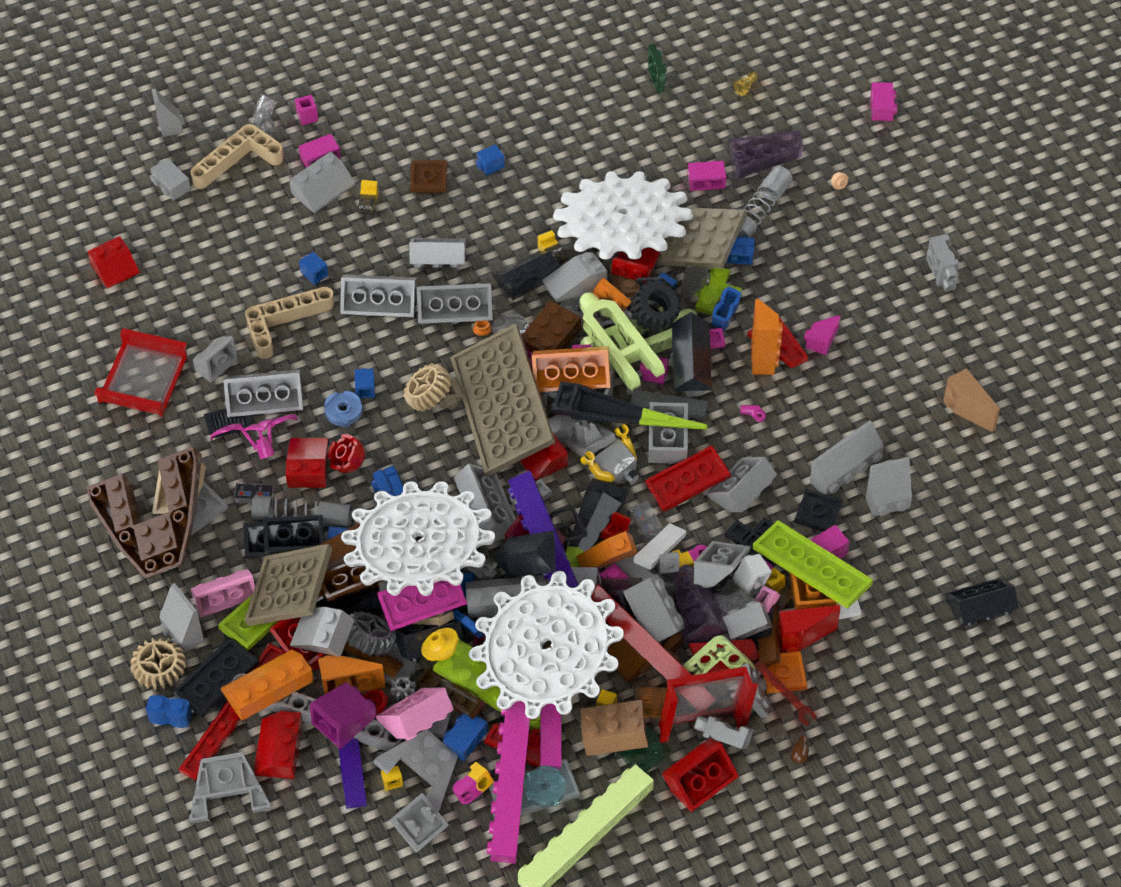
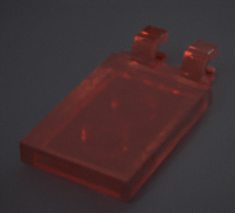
[754,660,817,727]

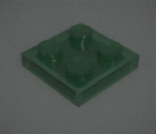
[648,44,667,93]
[616,724,671,773]

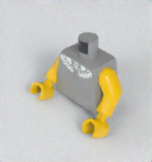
[581,424,639,485]

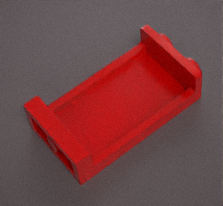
[611,237,667,283]

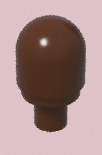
[791,736,809,764]

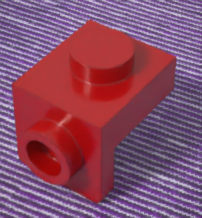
[601,512,631,540]

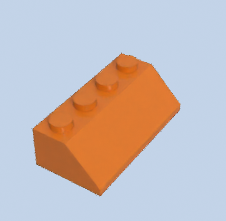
[751,299,782,375]
[532,346,611,392]
[221,650,313,721]

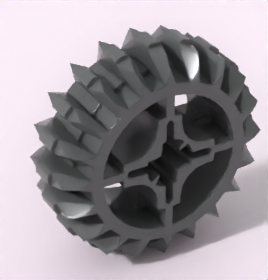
[346,611,396,657]

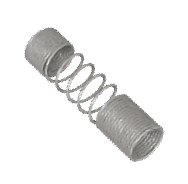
[737,166,793,238]
[251,495,352,529]

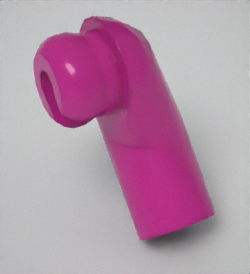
[740,405,766,422]

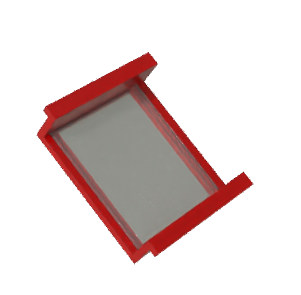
[94,328,187,417]
[658,666,758,743]

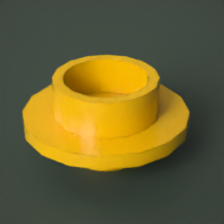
[421,628,459,661]

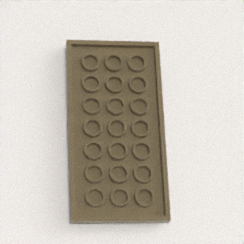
[450,323,556,476]

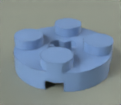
[324,391,363,428]

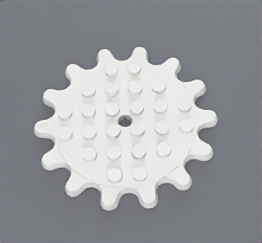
[553,171,693,259]
[341,482,495,596]
[469,571,624,719]

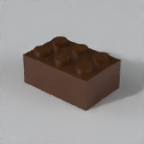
[521,301,581,353]

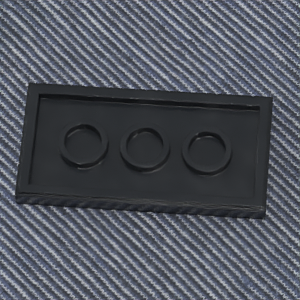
[173,638,260,718]

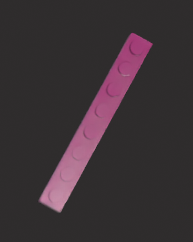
[487,701,530,864]

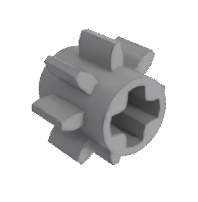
[391,676,416,701]

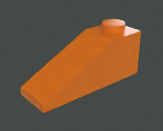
[577,531,638,569]

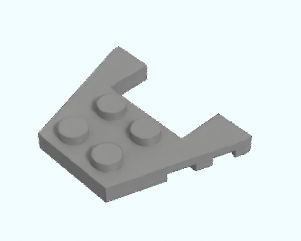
[373,730,458,811]
[189,752,271,824]

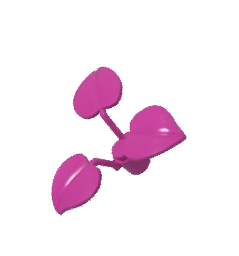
[210,414,297,459]

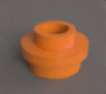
[473,321,492,336]

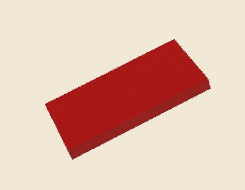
[645,445,731,513]

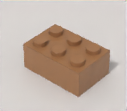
[581,700,648,756]

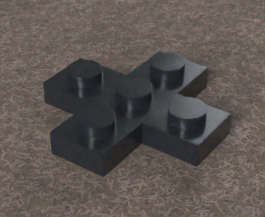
[725,517,776,567]

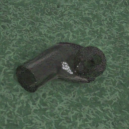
[777,587,792,613]

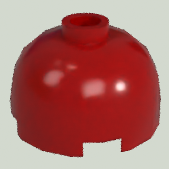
[327,434,365,474]

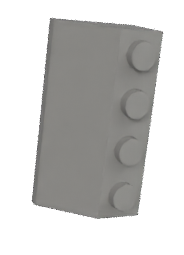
[340,275,417,317]
[417,283,493,324]
[223,370,303,417]
[810,420,884,495]
[454,463,516,542]
[465,575,547,619]

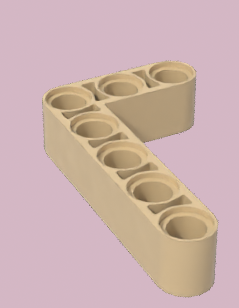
[191,124,284,189]
[245,287,335,359]

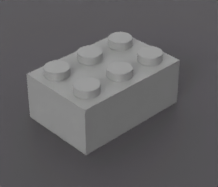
[648,402,688,463]

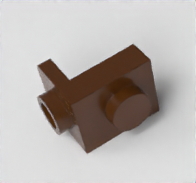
[662,633,683,661]

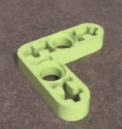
[683,636,756,675]

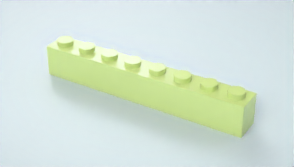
[518,764,654,887]

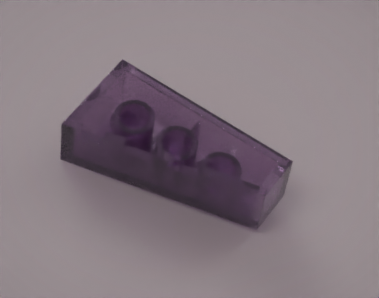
[729,130,803,180]
[672,564,728,644]

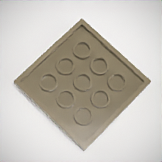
[657,207,747,269]
[244,544,333,626]

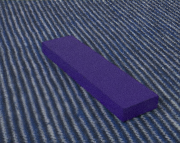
[338,738,367,809]

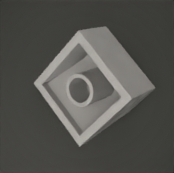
[193,336,238,383]

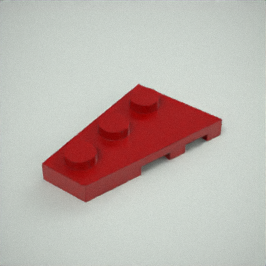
[747,317,808,368]
[688,639,759,673]
[484,724,540,768]

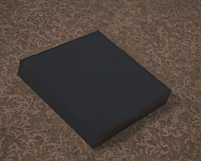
[794,489,843,532]

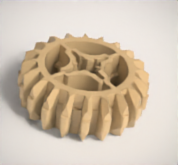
[403,363,452,412]
[131,637,186,690]

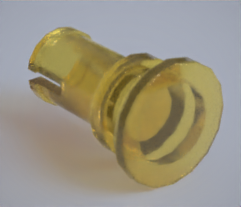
[733,71,758,96]

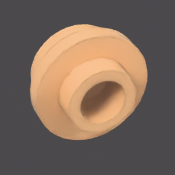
[831,172,848,190]

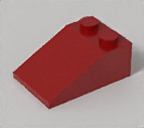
[285,438,329,488]
[778,605,841,653]

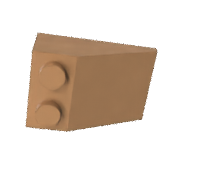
[943,368,1000,432]

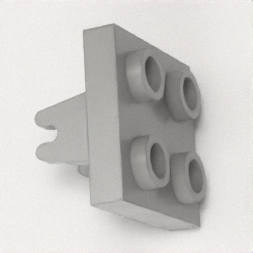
[565,420,616,457]
[729,663,770,718]
[389,793,449,853]

